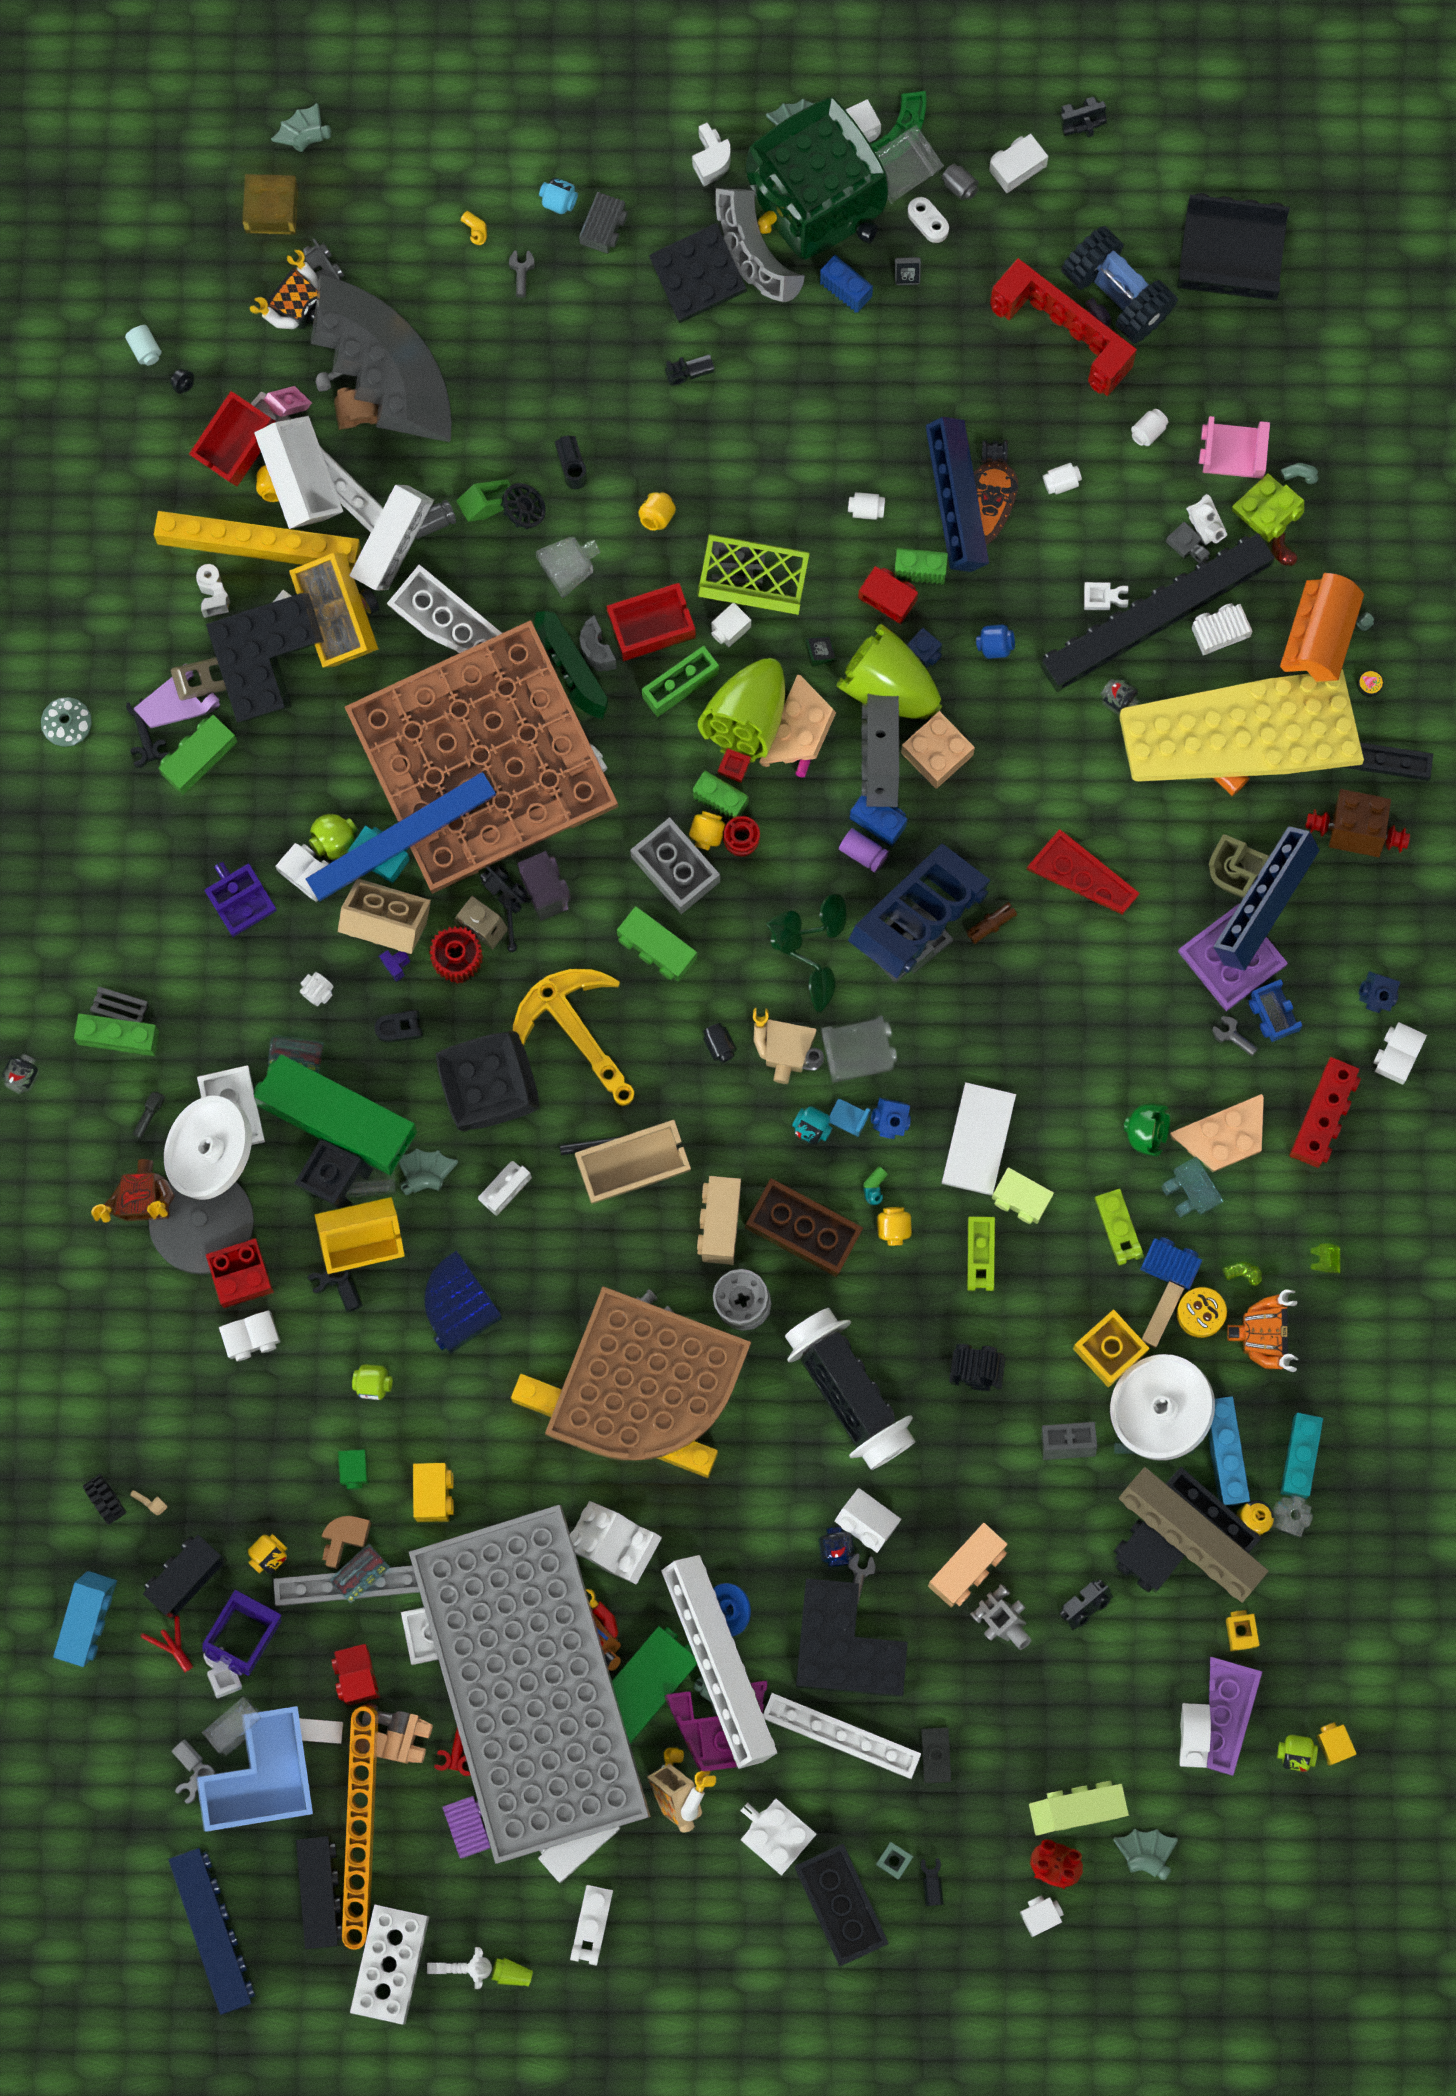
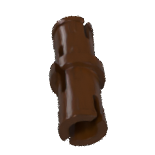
[966,902,1017,944]

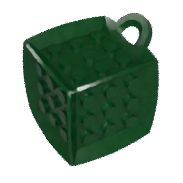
[746,97,889,260]

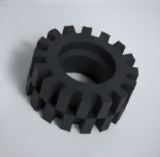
[82,1474,127,1525]

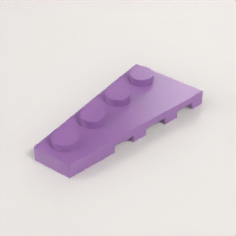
[1207,1657,1262,1776]

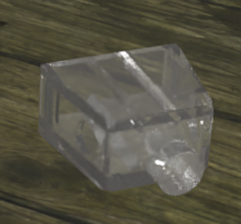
[536,536,600,598]

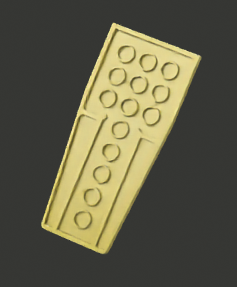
[1119,669,1364,781]

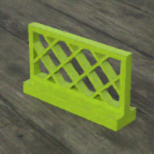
[697,534,810,615]

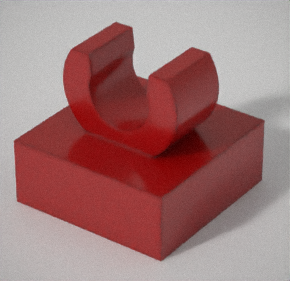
[718,748,751,783]

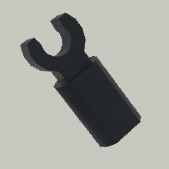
[920,1858,944,1906]

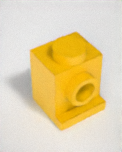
[1225,1610,1259,1651]

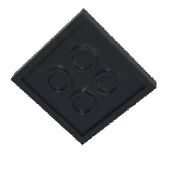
[649,223,748,323]

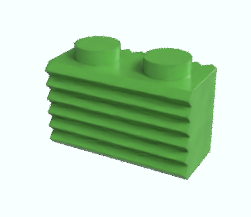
[894,548,948,585]
[693,771,749,821]

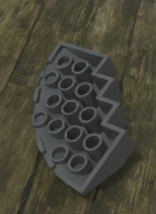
[311,275,452,442]

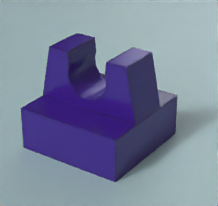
[379,950,410,982]

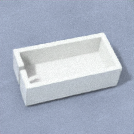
[255,416,343,529]

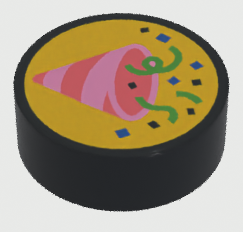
[359,588,379,615]
[1357,670,1384,697]

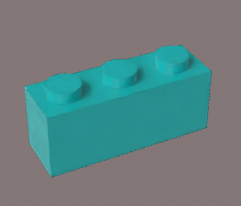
[1280,1413,1323,1499]

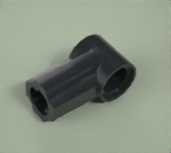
[555,435,587,490]

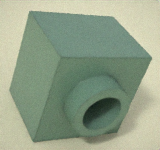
[876,1842,913,1880]

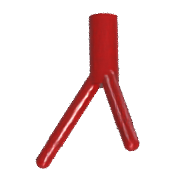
[141,1616,193,1673]

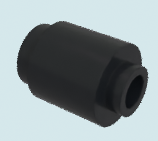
[703,1023,737,1063]

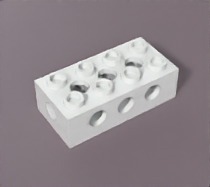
[350,1905,429,2024]

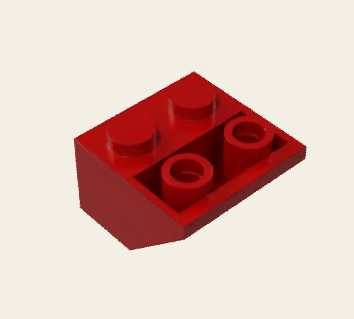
[205,1238,274,1308]

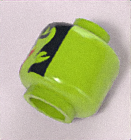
[1277,1735,1318,1772]

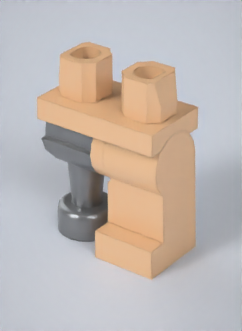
[357,1703,433,1764]

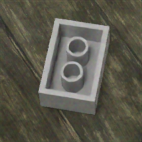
[630,817,720,914]

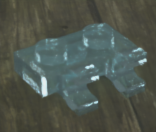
[1161,1156,1224,1218]

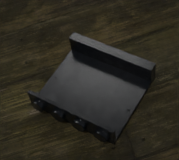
[1177,193,1290,301]

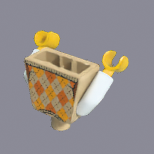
[647,1748,716,1832]

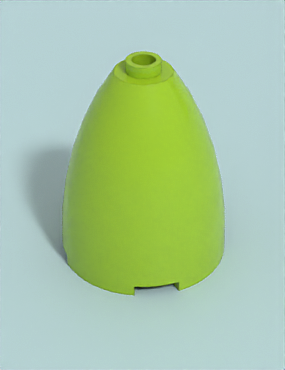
[837,624,942,719]
[698,658,785,762]

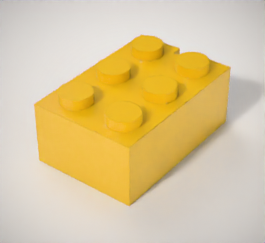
[315,1197,405,1274]

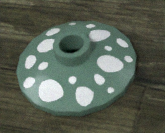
[41,697,92,747]

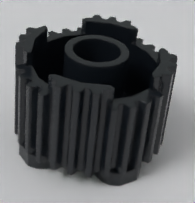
[949,1344,1006,1392]

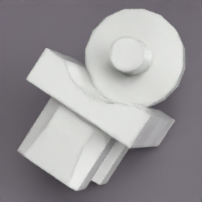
[1186,494,1227,545]

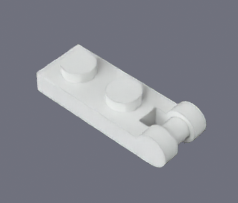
[570,1885,613,1966]

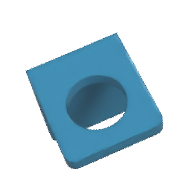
[830,1099,871,1137]

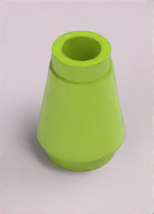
[491,1958,533,1986]

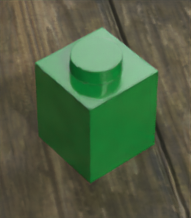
[338,1449,369,1490]

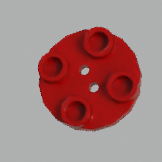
[1030,1839,1083,1889]

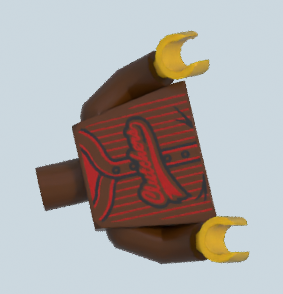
[91,1159,175,1222]

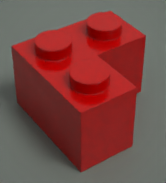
[331,1644,380,1706]

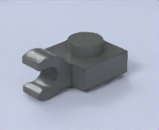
[1166,522,1210,563]

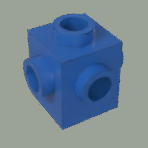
[871,1098,911,1139]

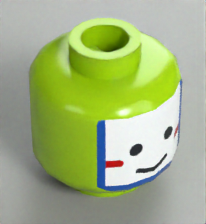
[352,1364,393,1400]

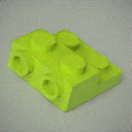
[1232,474,1304,543]

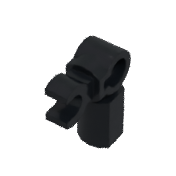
[665,354,715,386]
[307,1269,363,1313]

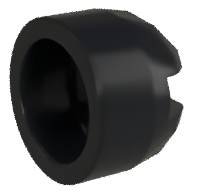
[856,222,878,244]

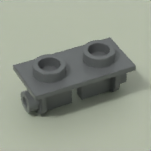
[303,238,345,281]

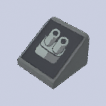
[895,257,921,285]

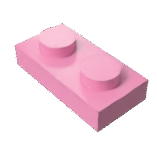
[264,386,312,417]

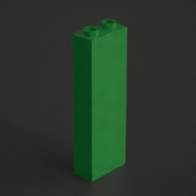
[253,1054,417,1176]
[612,1626,698,1745]

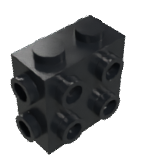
[1113,1518,1185,1593]

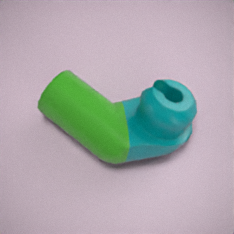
[863,1166,888,1205]

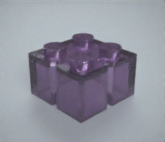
[517,851,571,921]

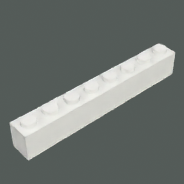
[661,1555,777,1769]

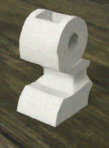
[196,564,230,618]

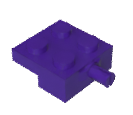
[205,862,277,937]

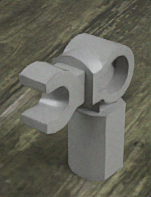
[172,1740,216,1804]

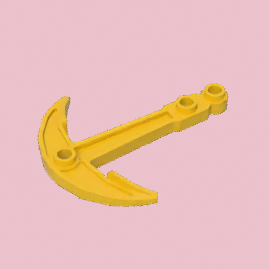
[513,969,634,1106]

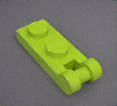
[1095,1189,1144,1266]
[967,1217,995,1291]

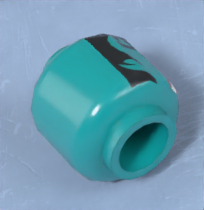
[792,1106,833,1145]

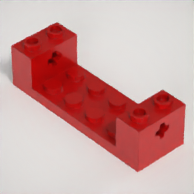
[990,258,1137,396]

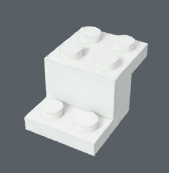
[570,1501,662,1584]

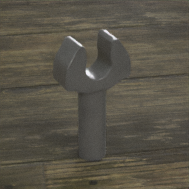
[509,251,535,298]
[1212,1016,1258,1057]
[848,1553,875,1604]

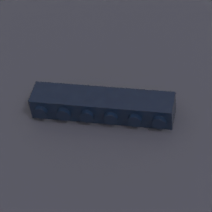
[925,417,989,572]
[1213,826,1320,971]
[168,1848,256,2015]

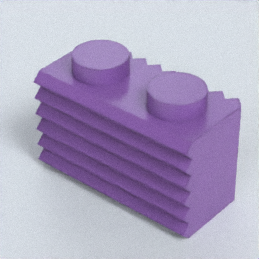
[443,1796,491,1859]

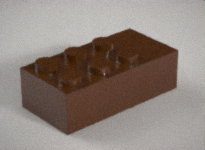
[745,1178,863,1278]

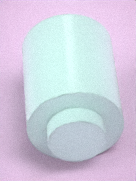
[125,325,161,366]

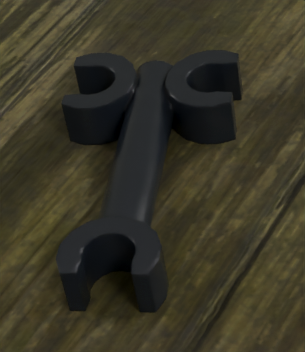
[126,698,169,768]

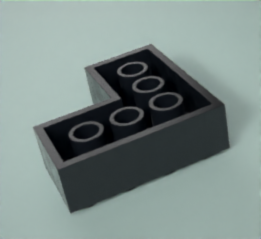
[206,593,324,723]
[796,1578,908,1698]

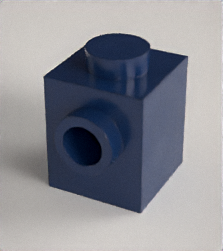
[907,628,942,669]

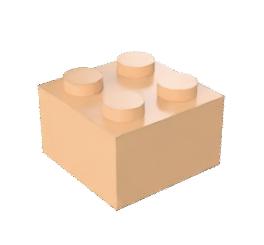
[901,711,975,789]

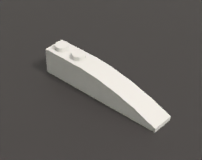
[387,565,502,653]

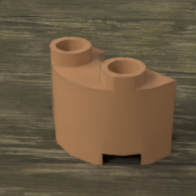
[334,388,379,430]

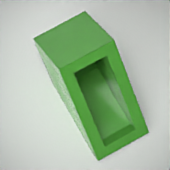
[456,479,515,522]

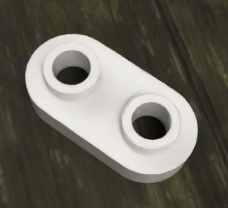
[908,197,949,243]

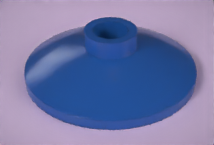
[713,1583,751,1637]

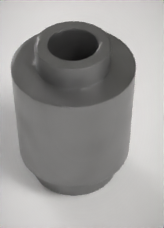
[942,164,979,200]

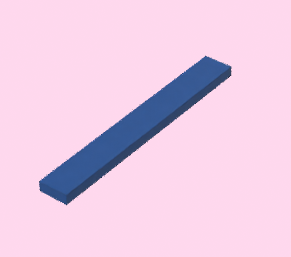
[305,772,496,902]

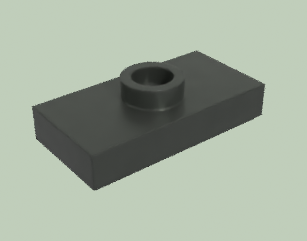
[921,1728,951,1783]

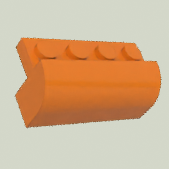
[1280,573,1364,682]

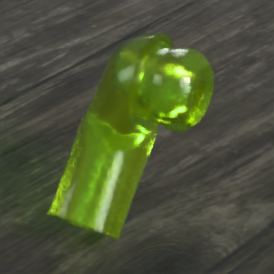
[1222,1262,1262,1285]

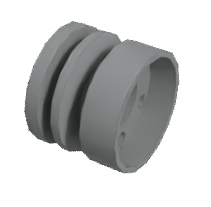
[713,1269,772,1331]

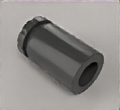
[411,499,456,539]

